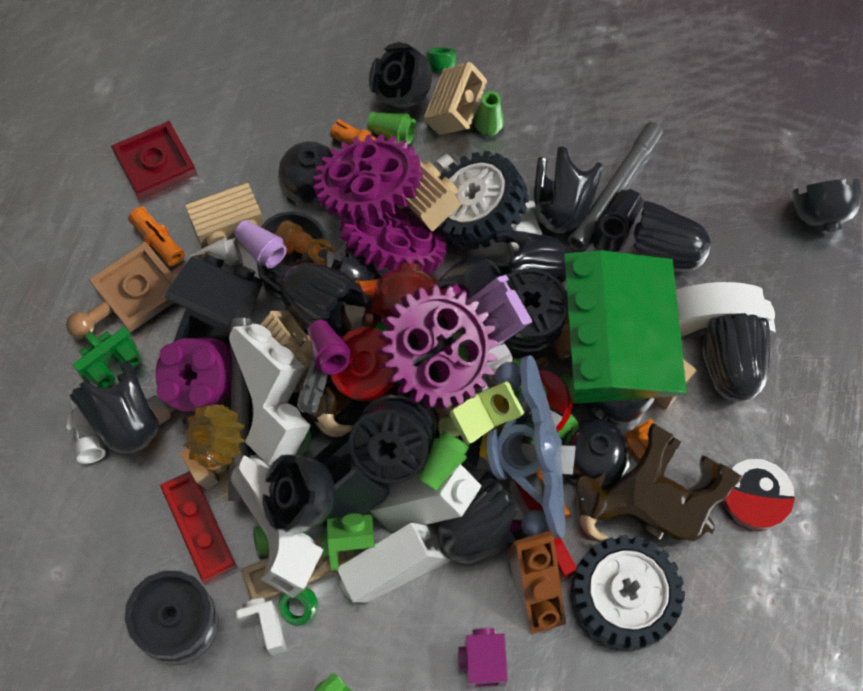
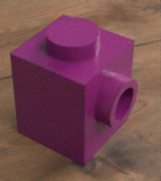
[458,628,508,688]

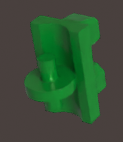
[72,327,142,388]

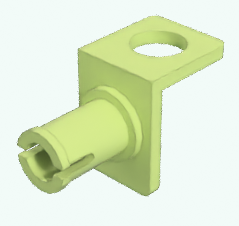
[438,381,524,444]

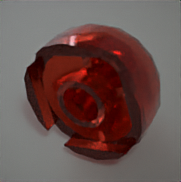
[371,263,442,318]

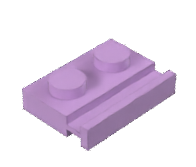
[461,275,532,351]

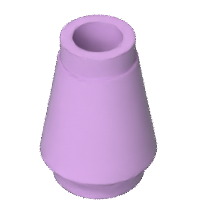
[234,220,287,268]

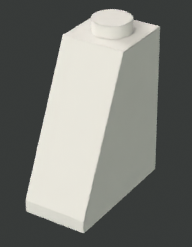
[368,461,481,532]
[337,523,453,602]

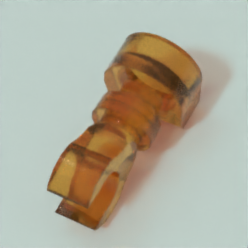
[275,220,335,266]

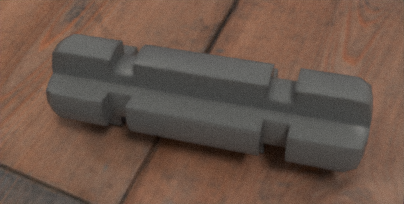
[297,357,329,414]

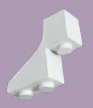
[229,324,311,465]
[231,456,324,598]

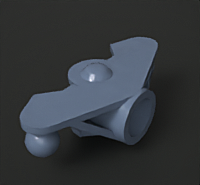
[487,355,566,539]

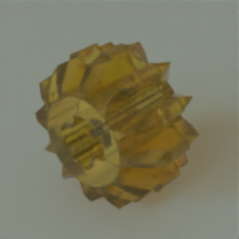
[182,404,246,467]

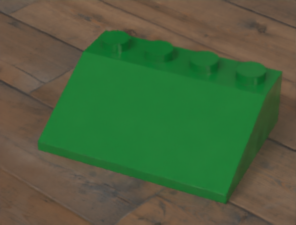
[564,250,687,403]

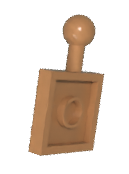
[66,242,176,339]

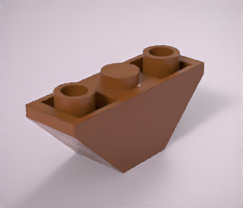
[508,531,566,635]

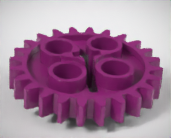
[313,134,423,223]
[339,205,447,278]
[377,285,498,409]

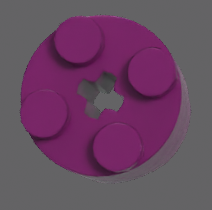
[155,338,231,411]

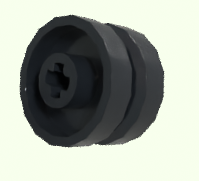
[124,570,218,664]

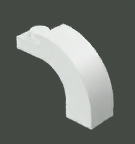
[676,282,776,337]

